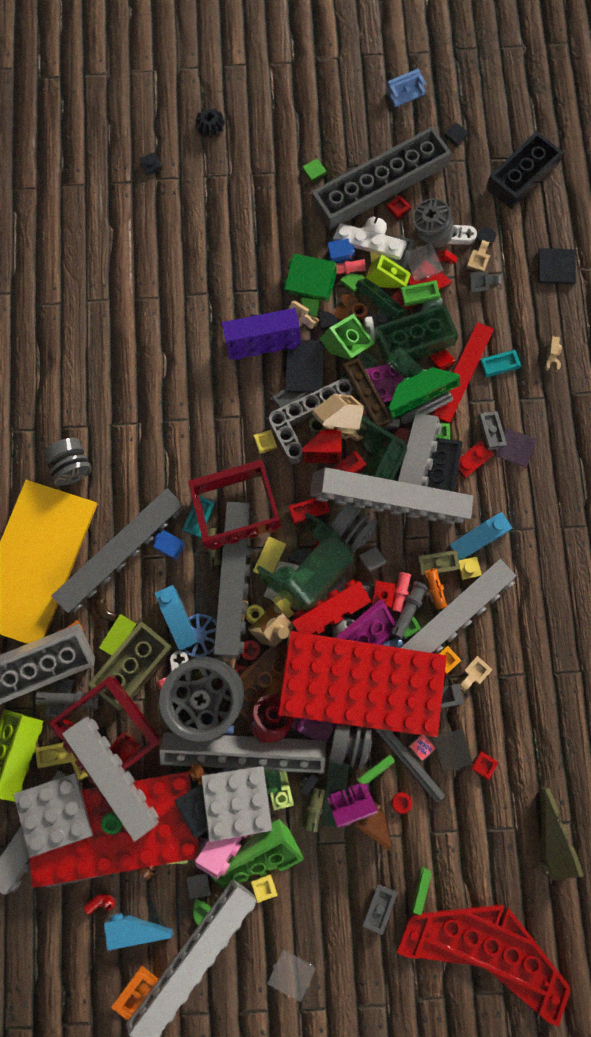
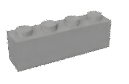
[398,413,442,487]

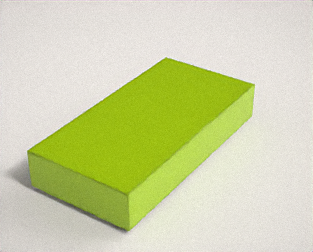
[99,614,138,655]

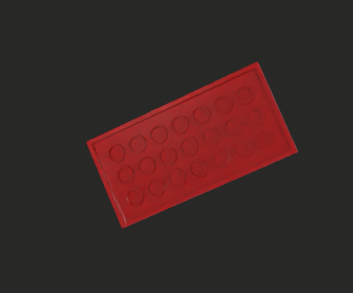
[277,631,447,737]
[29,772,201,888]

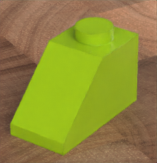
[366,254,411,288]

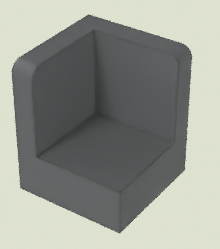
[441,684,464,708]

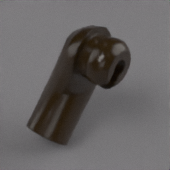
[94,597,118,623]

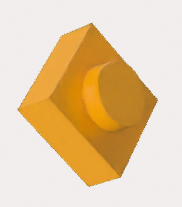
[439,646,461,674]

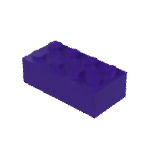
[222,308,301,360]

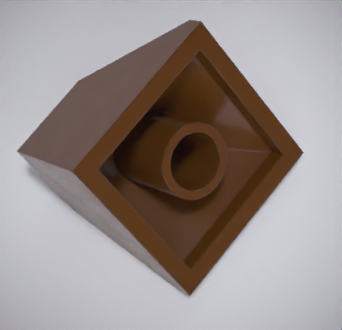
[353,801,391,850]

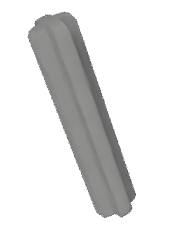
[400,392,453,424]

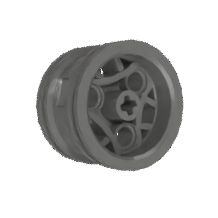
[159,656,244,742]

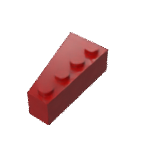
[290,579,372,635]

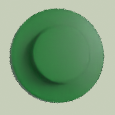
[101,812,123,834]

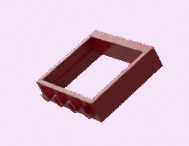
[188,459,282,550]
[49,675,162,790]

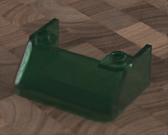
[358,416,407,509]
[257,513,354,610]

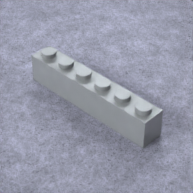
[62,717,159,841]
[0,770,83,895]

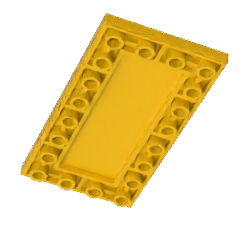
[0,480,98,644]

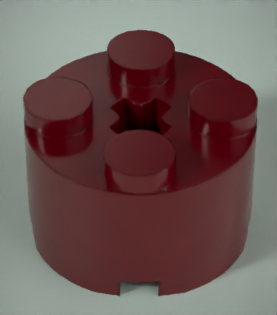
[249,694,294,743]

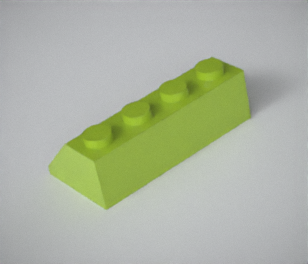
[0,709,43,802]

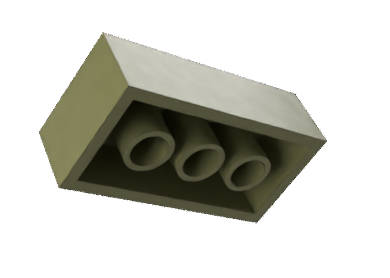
[88,621,175,711]

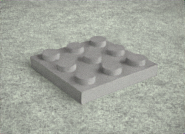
[201,766,272,842]
[14,773,93,857]

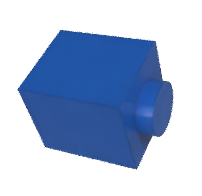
[327,238,355,263]
[153,530,185,561]

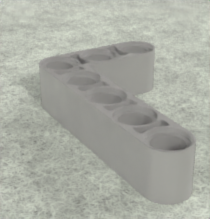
[269,379,353,464]

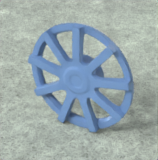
[183,613,217,657]

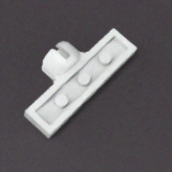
[333,217,407,260]

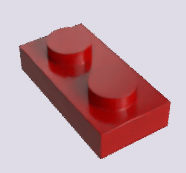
[458,440,494,479]

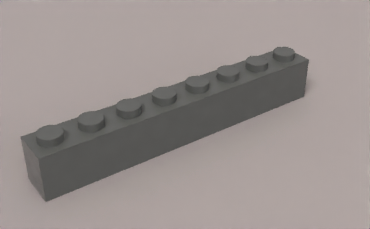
[51,488,183,613]
[214,502,254,659]

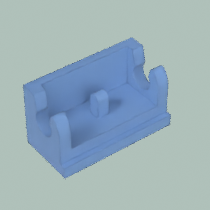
[386,68,426,107]

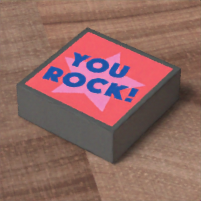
[408,735,437,762]

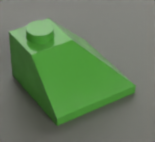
[319,314,375,360]

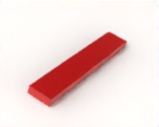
[433,322,494,423]

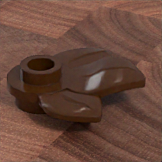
[332,294,368,321]

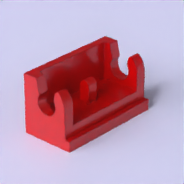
[331,451,367,474]
[110,732,141,763]

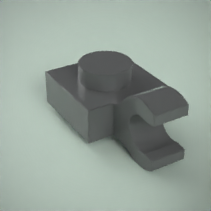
[469,271,502,292]

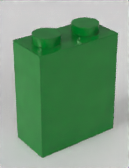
[283,254,338,302]

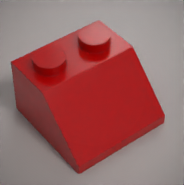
[302,428,342,464]

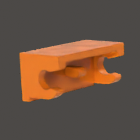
[111,966,159,1020]

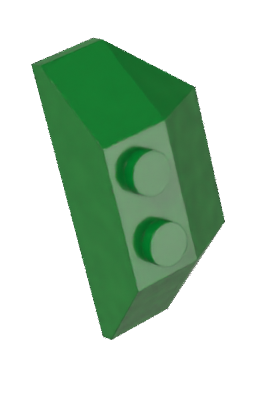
[389,367,460,419]

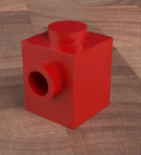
[371,581,395,610]

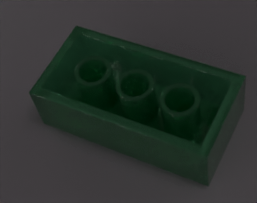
[375,304,459,364]

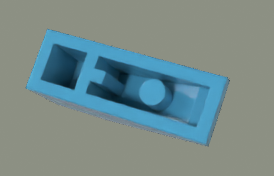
[449,512,512,560]
[155,585,198,651]
[104,913,174,950]

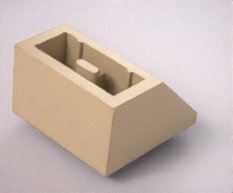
[312,394,364,431]

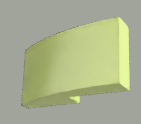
[265,770,294,810]

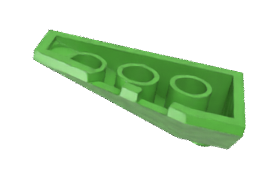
[212,819,304,888]

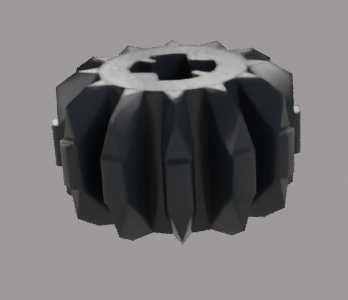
[195,107,225,138]

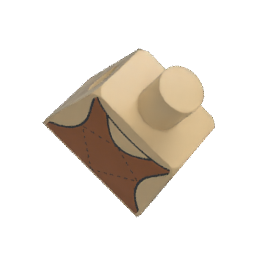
[248,603,294,647]

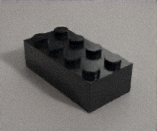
[486,131,564,210]

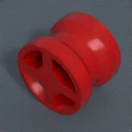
[241,640,261,662]

